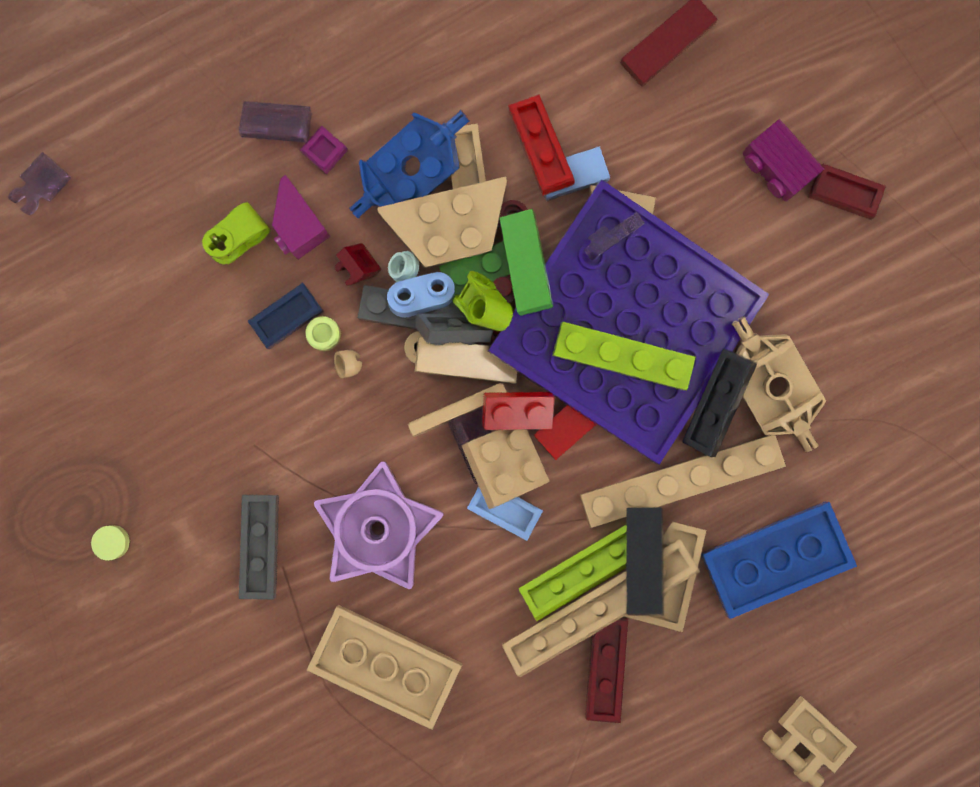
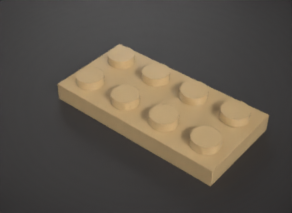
[307,605,462,730]

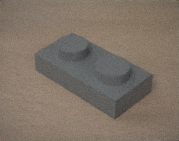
[415,313,493,345]

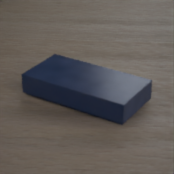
[248,283,324,349]

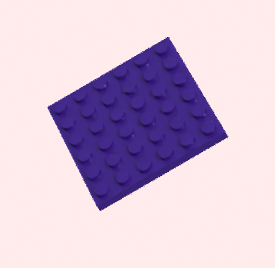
[487,179,769,465]

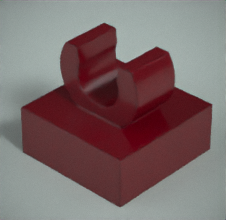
[335,243,382,286]

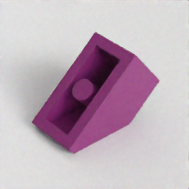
[272,175,331,259]

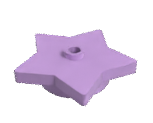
[314,461,444,589]

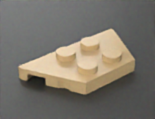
[377,176,507,268]

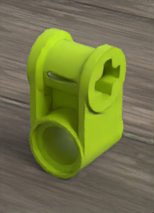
[202,202,271,265]
[452,271,513,331]

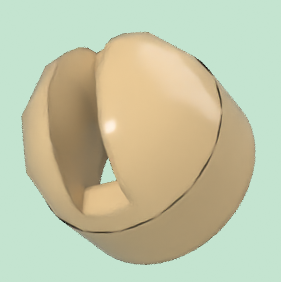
[334,350,362,378]

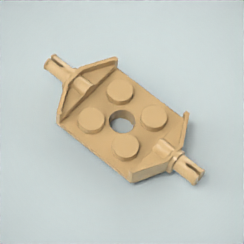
[732,317,826,452]

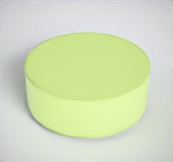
[306,316,341,351]
[91,525,130,560]

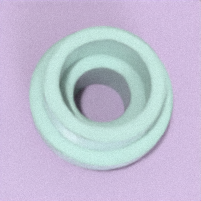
[388,251,419,283]

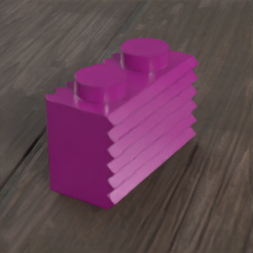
[742,119,824,202]

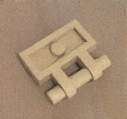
[762,696,857,787]

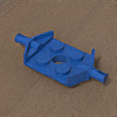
[349,110,470,218]

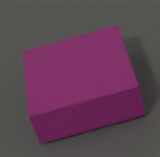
[300,126,348,175]

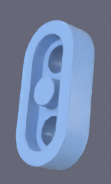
[387,272,455,318]

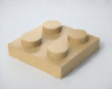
[461,429,550,509]

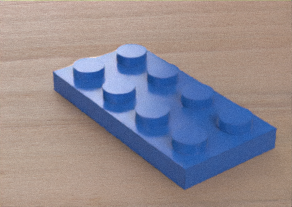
[701,501,857,619]

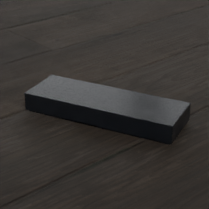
[682,349,758,457]
[626,507,664,616]

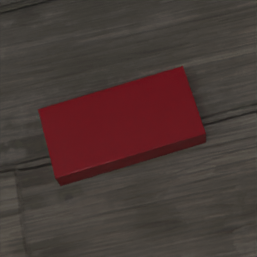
[809,164,886,220]

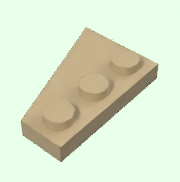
[624,522,707,632]

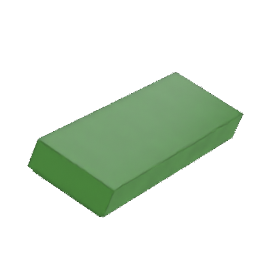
[500,209,553,316]

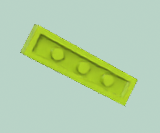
[552,322,696,391]
[518,524,627,621]

